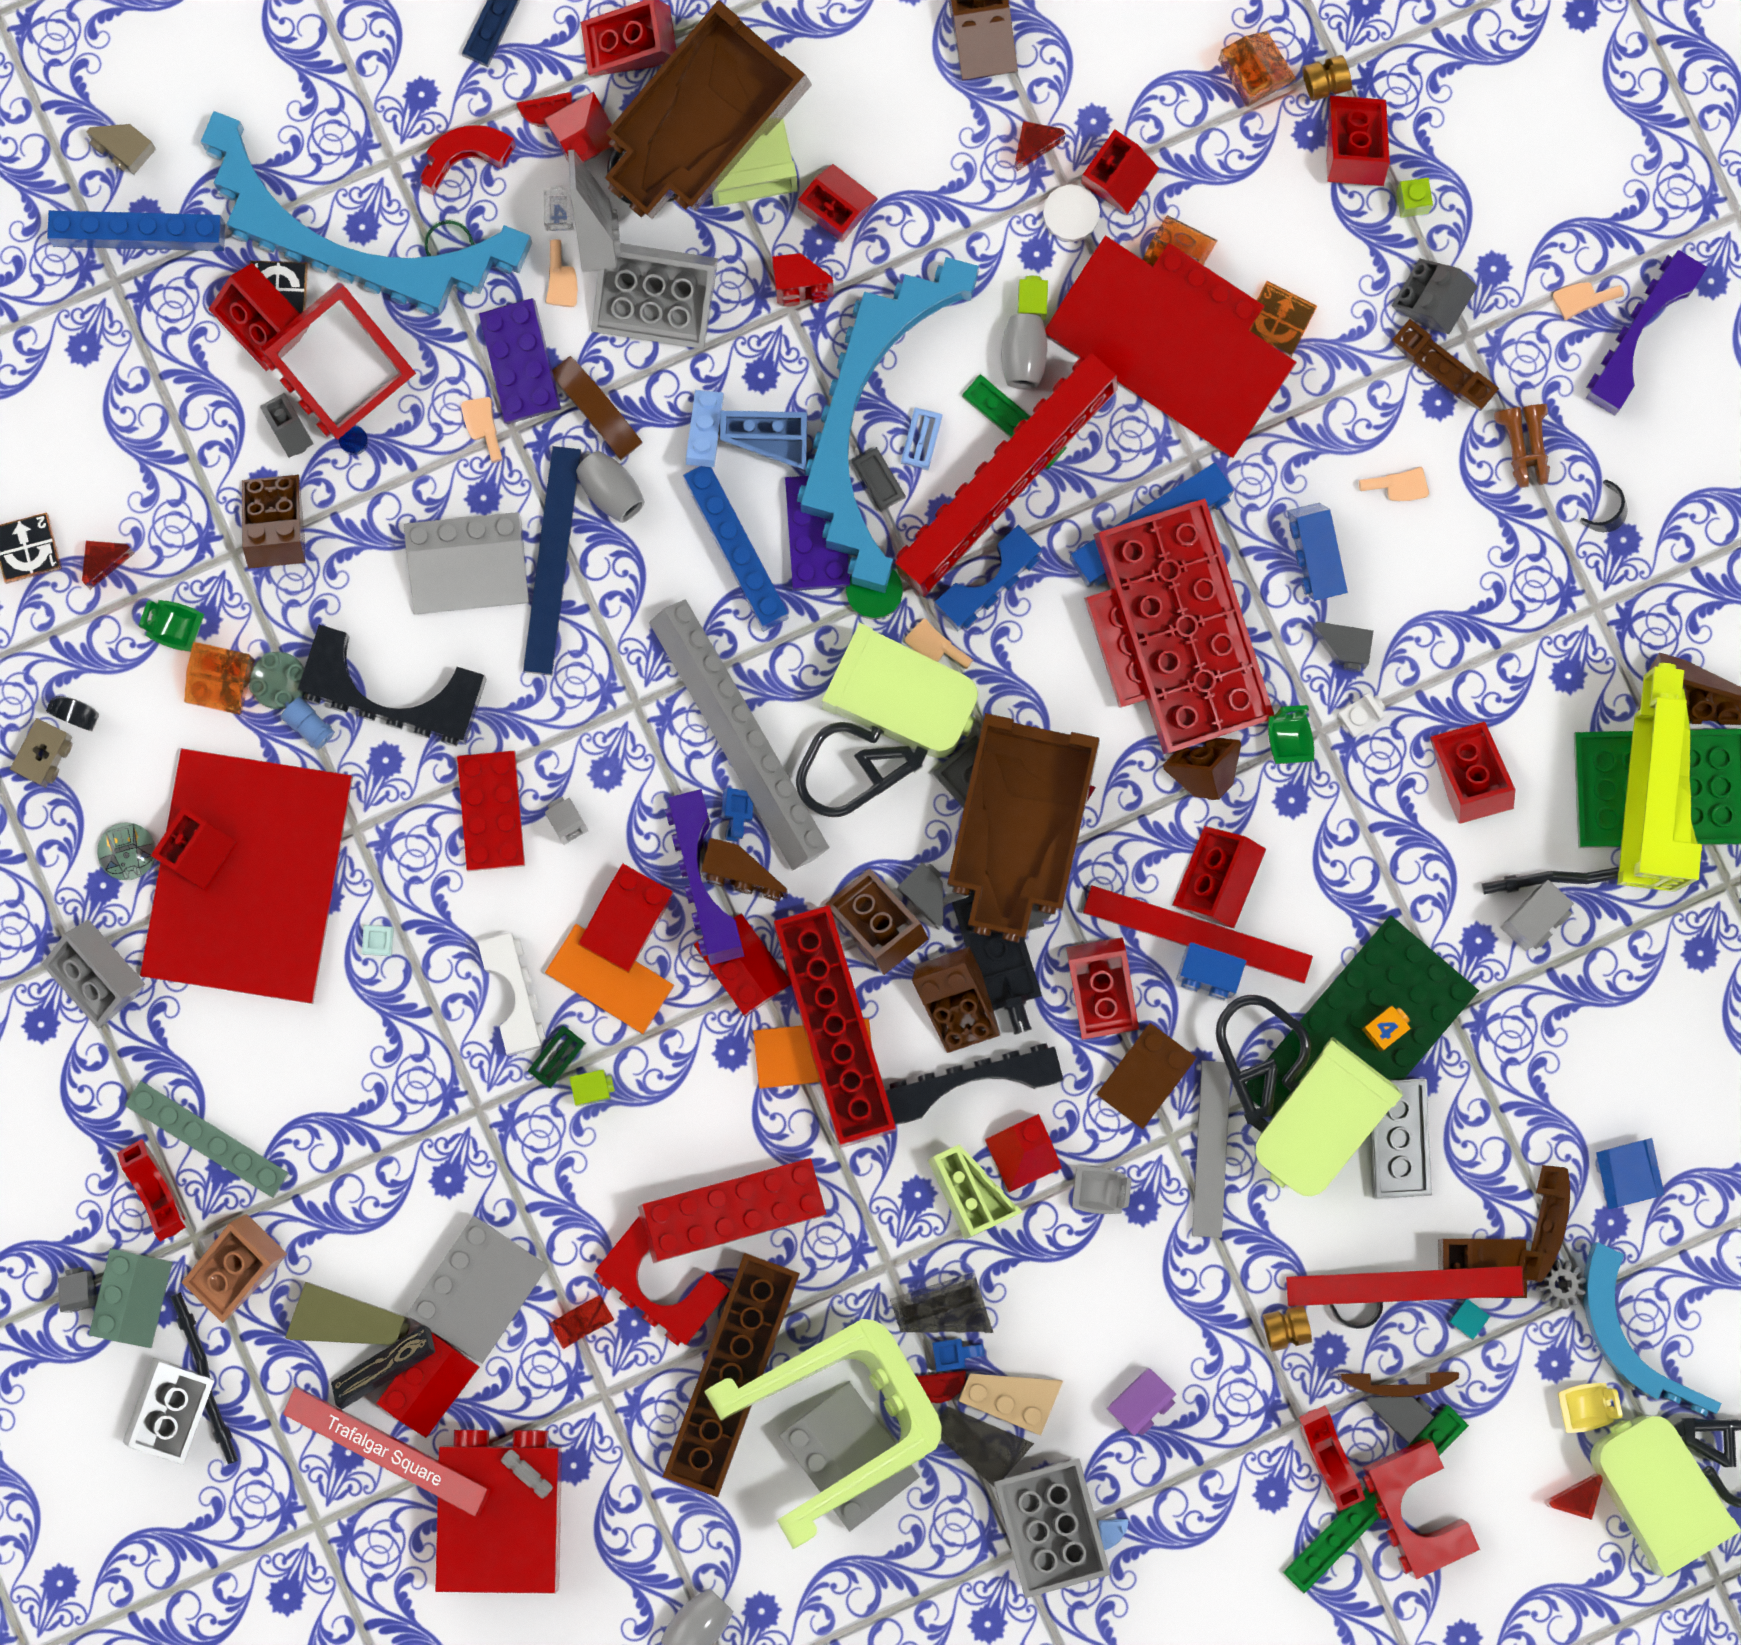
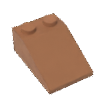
[181,1214,287,1323]

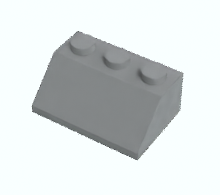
[41,919,145,1029]
[123,1358,214,1465]

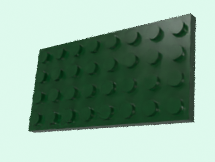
[1246,915,1480,1118]

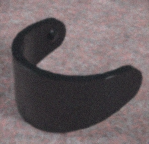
[1580,479,1628,533]
[46,696,99,732]
[1330,1302,1383,1329]

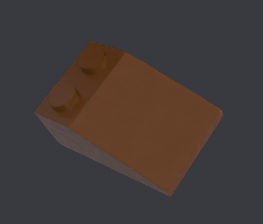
[825,868,929,975]
[1096,1023,1197,1129]

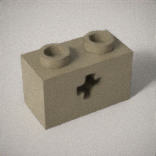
[10,718,73,788]

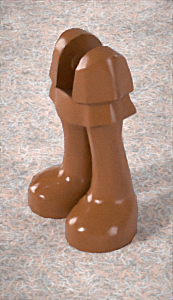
[1494,404,1550,488]

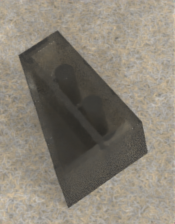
[890,1272,993,1333]
[938,1406,1034,1487]

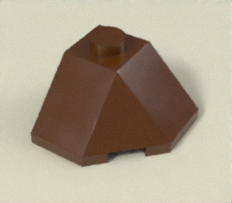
[1163,738,1241,800]

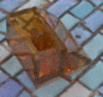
[1218,31,1296,107]
[184,642,255,715]

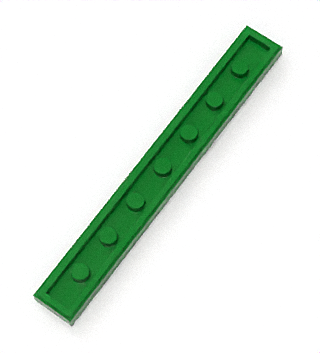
[1283,1404,1469,1594]

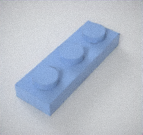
[686,390,724,467]

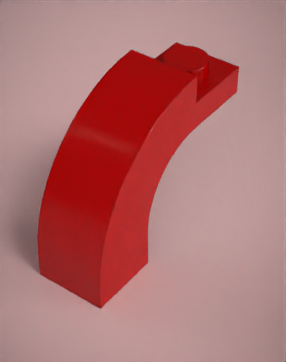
[420,125,516,196]
[117,1139,186,1242]
[1298,1405,1365,1511]

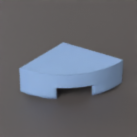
[1098,1519,1128,1550]

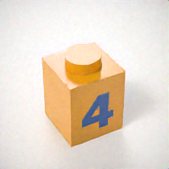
[1362,1006,1411,1052]

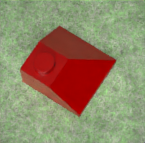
[544,91,612,163]
[985,1114,1062,1193]

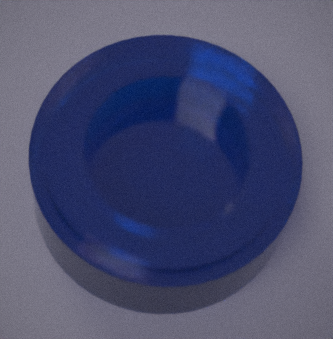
[339,425,368,455]

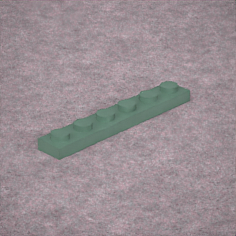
[125,1081,289,1198]

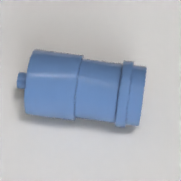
[280,697,335,750]

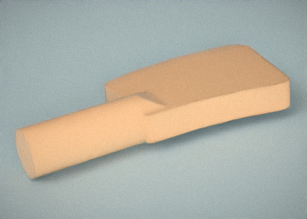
[545,239,578,307]
[1552,282,1624,320]
[461,397,503,463]
[1359,467,1429,501]
[905,618,973,669]

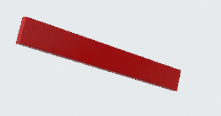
[1082,885,1313,984]
[1286,1266,1525,1306]

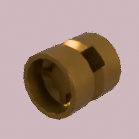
[1302,55,1352,102]
[1262,1305,1312,1352]

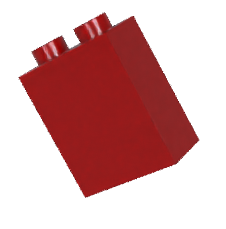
[435,1429,562,1594]

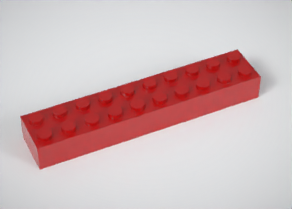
[895,353,1118,597]

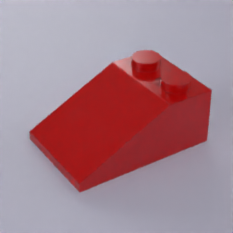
[580,0,677,77]
[1326,95,1390,186]
[1430,722,1516,824]
[578,863,673,973]
[1066,937,1139,1040]

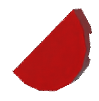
[516,92,572,127]
[916,1371,966,1403]

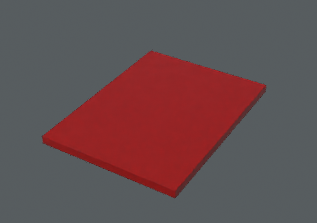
[140,748,353,1004]

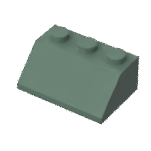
[89,1248,173,1348]

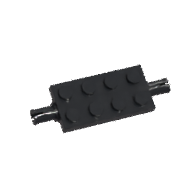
[952,891,1042,1035]

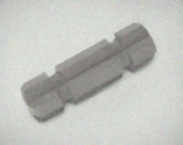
[501,1450,553,1498]

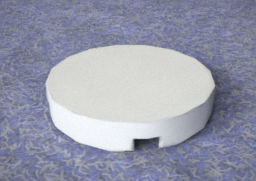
[1043,184,1100,242]

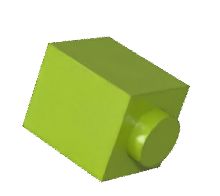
[1396,177,1433,218]
[1017,275,1048,321]
[569,1069,615,1107]

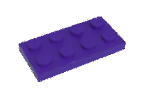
[479,298,561,424]
[785,476,850,591]

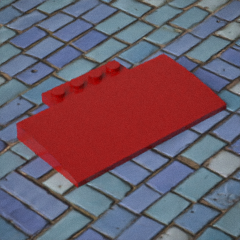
[1045,235,1297,458]
[1084,498,1274,754]

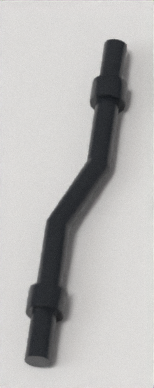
[1481,867,1619,895]
[170,1292,239,1464]

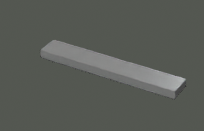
[1192,1061,1231,1238]

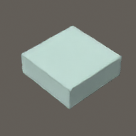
[362,925,394,957]

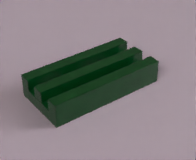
[528,1025,587,1089]

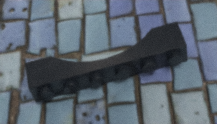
[885,1043,1064,1126]

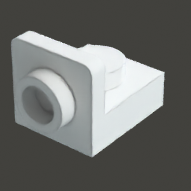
[1337,692,1385,738]

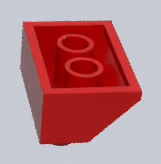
[209,263,310,371]
[1172,826,1266,929]
[693,913,791,1017]
[376,1331,480,1438]

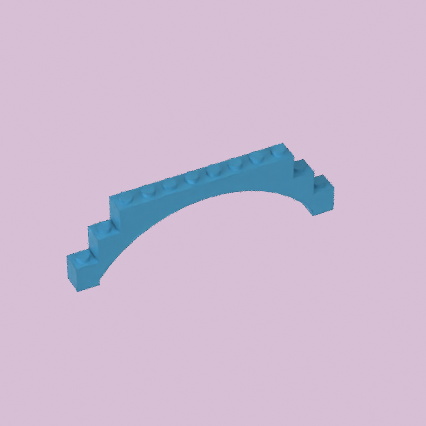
[201,111,532,315]
[797,257,979,593]

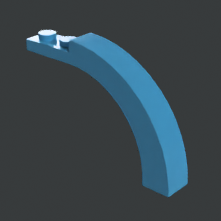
[1583,1242,1722,1417]

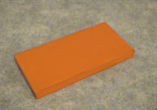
[545,924,674,1035]
[753,1018,872,1089]

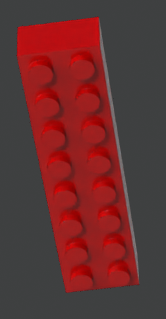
[774,905,896,1149]

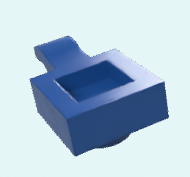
[721,788,753,842]
[932,1338,985,1372]

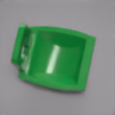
[139,600,204,652]
[1268,705,1314,764]

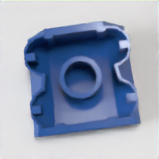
[1595,1138,1665,1210]

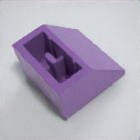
[1106,1368,1177,1436]

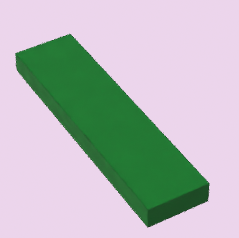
[962,374,1067,470]

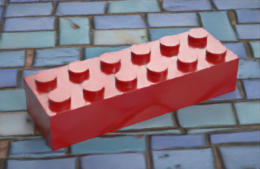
[638,1158,827,1264]

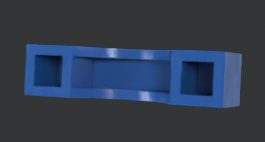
[934,524,1042,632]

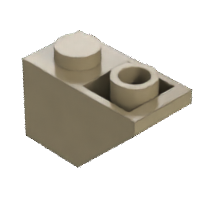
[86,124,156,174]

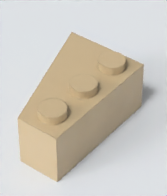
[958,1373,1063,1436]

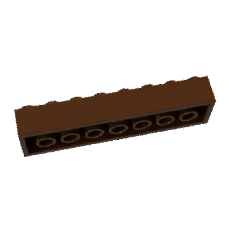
[662,1253,800,1497]

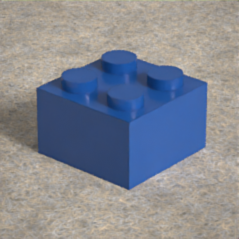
[1176,942,1247,1001]

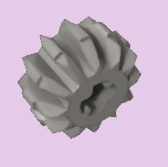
[1536,1259,1586,1309]

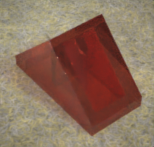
[1014,121,1066,172]
[82,540,135,590]
[549,1295,615,1349]
[1544,1473,1603,1520]

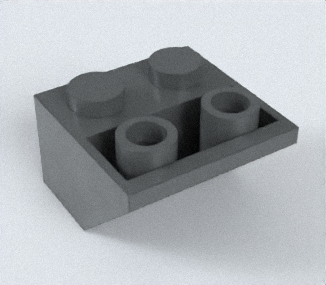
[1391,258,1478,334]

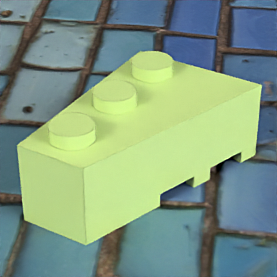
[927,1144,1023,1240]

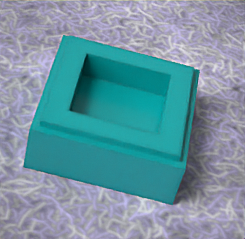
[1449,1299,1491,1340]

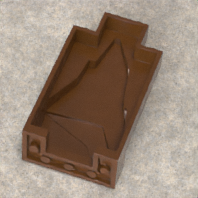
[604,0,812,219]
[947,713,1100,943]

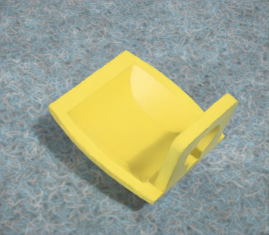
[1558,1383,1623,1433]

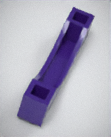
[1586,250,1707,416]
[665,789,744,965]

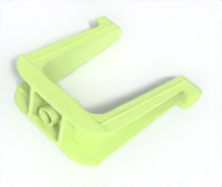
[704,1319,942,1549]

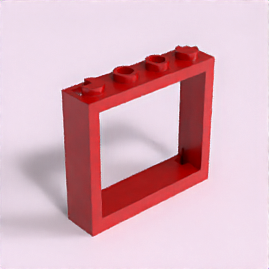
[259,282,416,440]

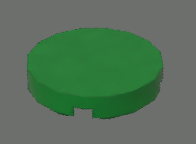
[846,568,903,620]

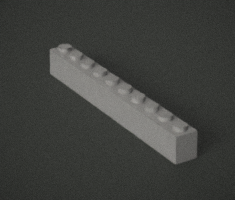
[649,599,830,871]

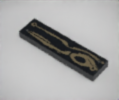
[331,1325,435,1409]

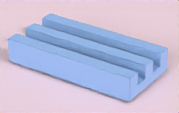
[901,407,943,471]

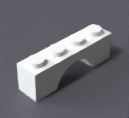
[478,933,546,1056]

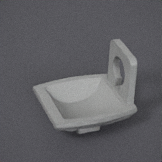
[1072,1167,1131,1214]

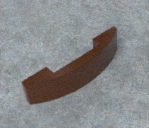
[1391,319,1499,411]
[552,356,643,461]
[1518,1165,1570,1282]
[1338,1372,1459,1397]

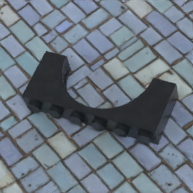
[297,624,487,747]

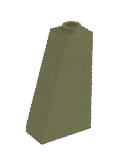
[285,1282,410,1345]

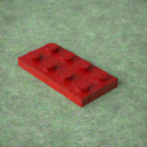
[457,751,525,872]

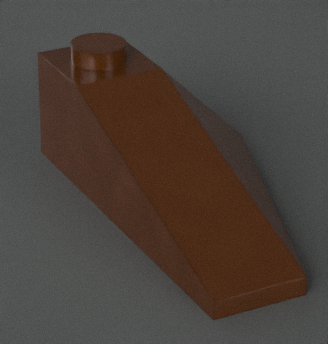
[1638,652,1741,725]

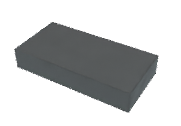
[852,447,906,512]

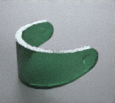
[424,219,475,256]

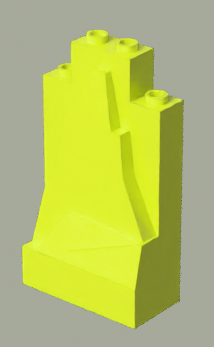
[1617,663,1702,892]

